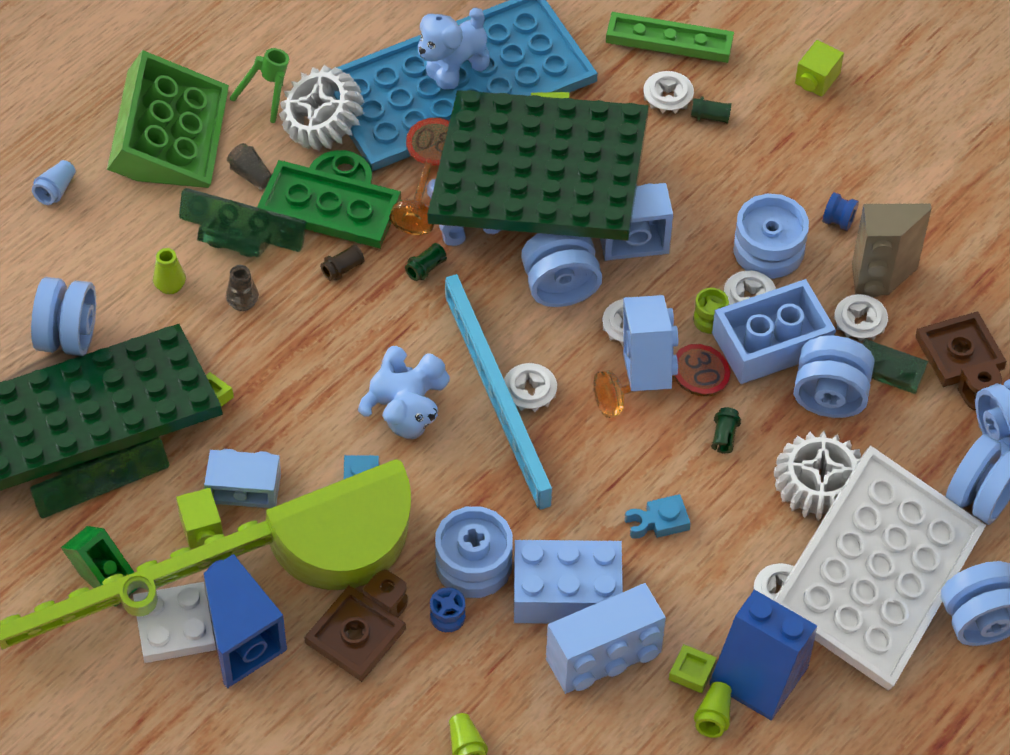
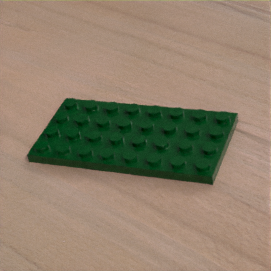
[0,324,223,491]

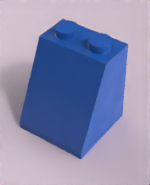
[204,554,287,689]
[710,589,817,721]

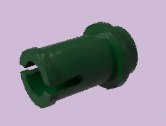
[691,96,732,124]
[405,243,447,281]
[711,407,741,454]

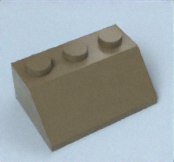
[852,204,931,297]

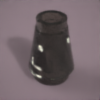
[227,143,272,190]
[226,265,259,311]

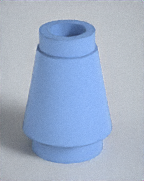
[32,160,76,205]

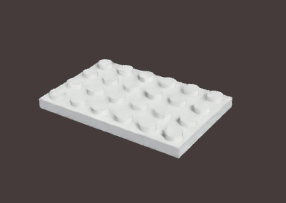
[774,445,986,691]

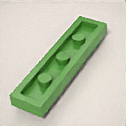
[606,12,734,63]

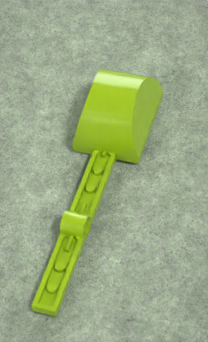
[0,459,411,650]

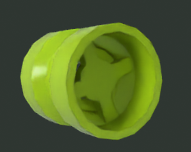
[693,288,729,334]

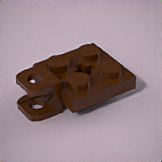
[915,311,1007,410]
[304,569,408,682]

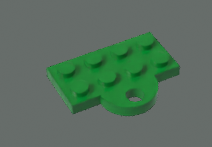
[256,150,401,249]

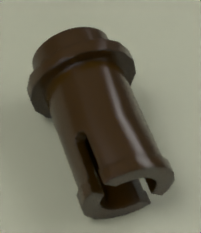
[320,244,365,281]

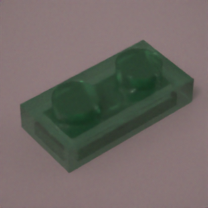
[863,339,928,394]

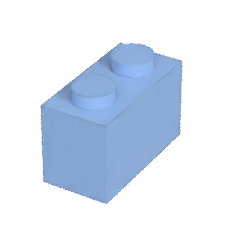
[204,449,281,508]

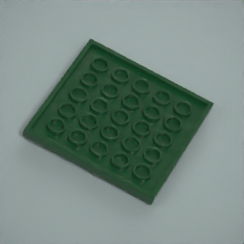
[427,90,649,241]

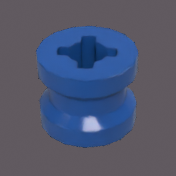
[822,192,859,231]
[430,587,466,632]

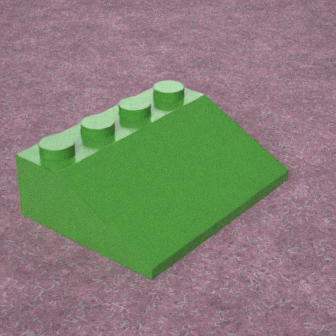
[107,50,229,188]

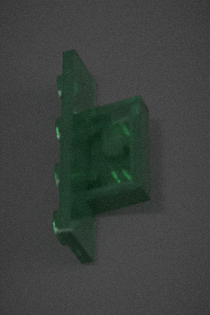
[179,188,306,257]
[30,437,170,518]

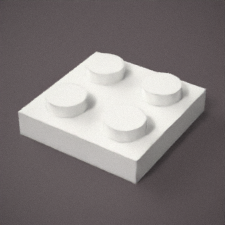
[133,582,216,663]

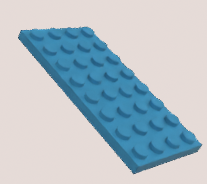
[334,0,598,172]

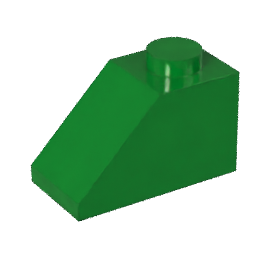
[61,526,138,607]

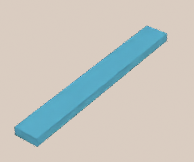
[445,274,552,510]

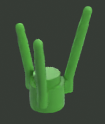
[230,48,289,123]

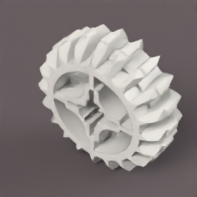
[279,65,364,151]
[774,431,861,521]

